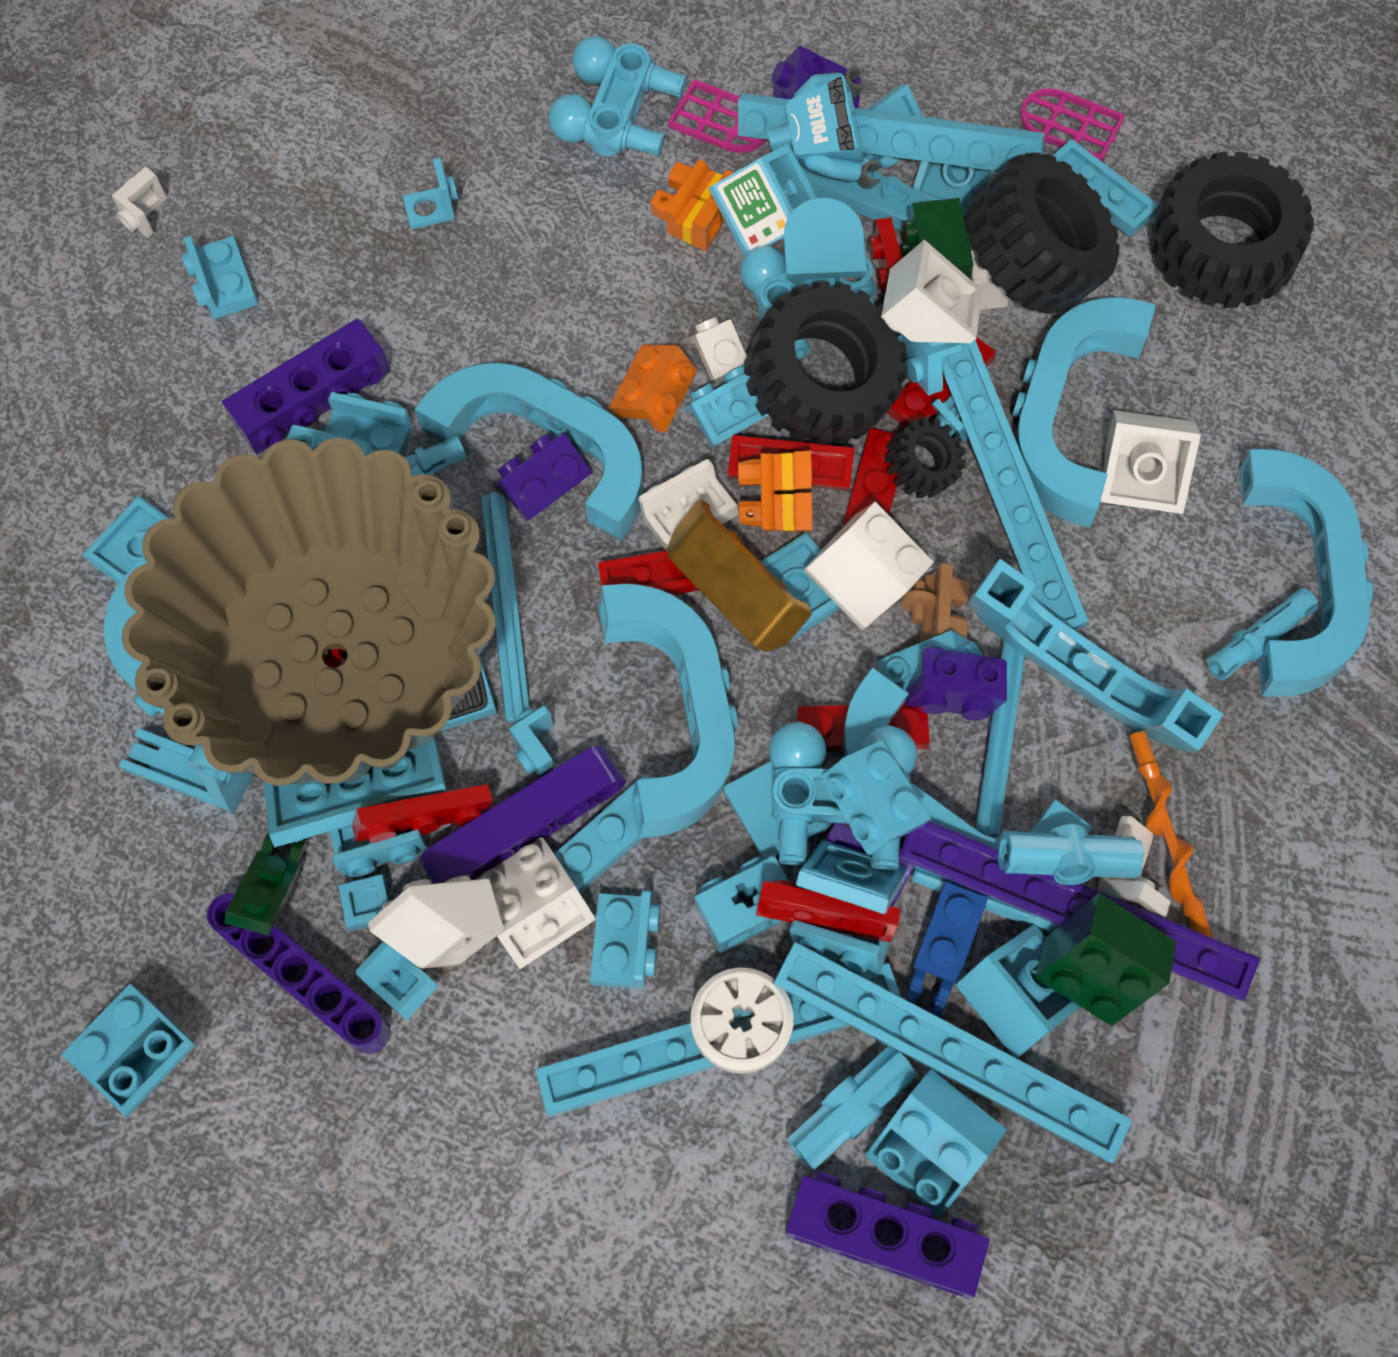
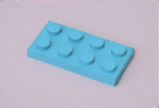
[264,736,447,848]

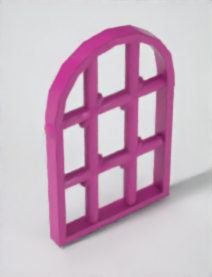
[668,79,767,153]
[1020,88,1125,161]

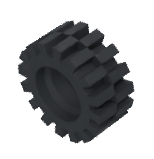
[885,417,966,499]

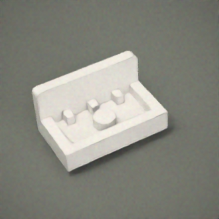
[639,459,739,551]

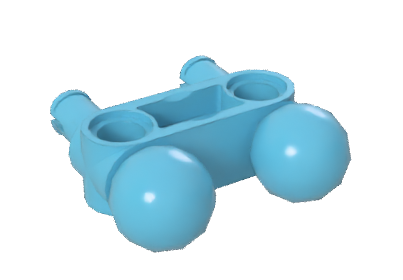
[548,36,687,158]
[739,245,877,360]
[768,722,918,870]

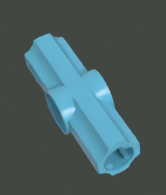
[997,824,1144,885]
[786,1046,918,1172]

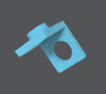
[403,158,458,229]

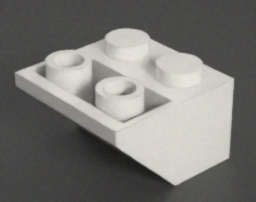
[368,876,504,969]

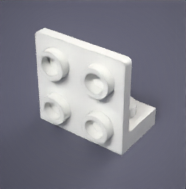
[476,838,596,969]

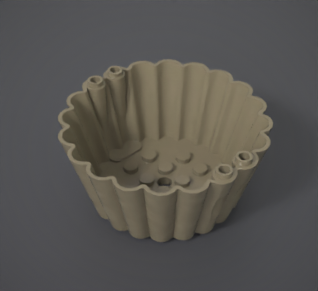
[122,438,496,786]

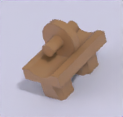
[900,563,970,643]

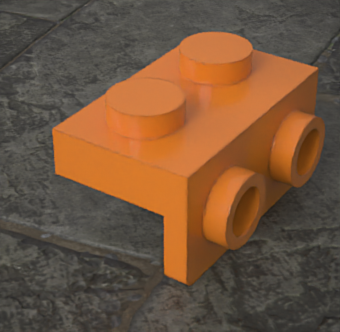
[608,345,697,433]

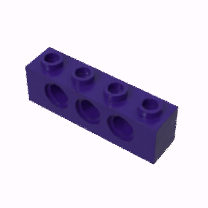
[221,318,391,455]
[785,1171,990,1300]

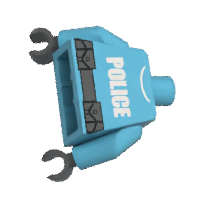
[768,67,881,189]

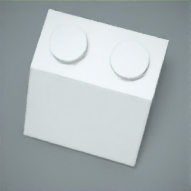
[881,240,983,343]
[1100,410,1201,514]
[803,502,934,630]

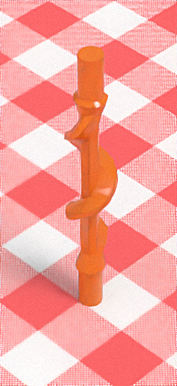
[1129,731,1213,938]

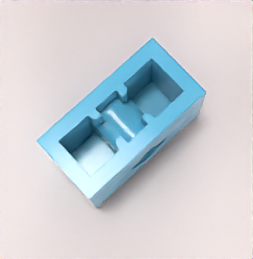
[694,855,789,954]

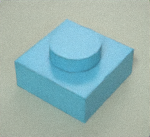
[338,874,390,932]

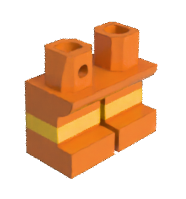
[651,159,735,252]
[738,450,813,533]

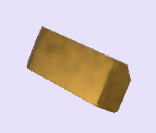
[666,499,812,652]

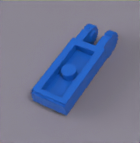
[905,881,988,1017]

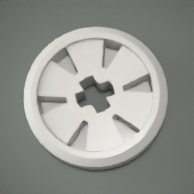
[691,968,794,1074]

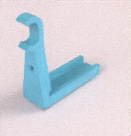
[118,728,253,814]

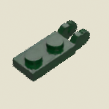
[225,832,308,936]

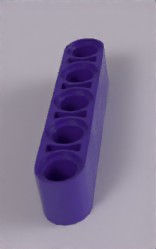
[419,745,626,884]
[206,893,390,1054]

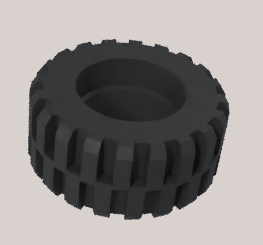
[966,152,1119,314]
[1150,152,1314,308]
[744,281,908,446]

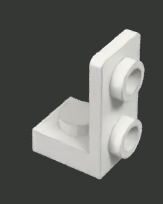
[1097,816,1171,918]

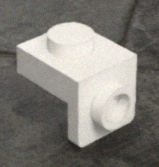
[112,167,167,238]
[688,317,747,380]

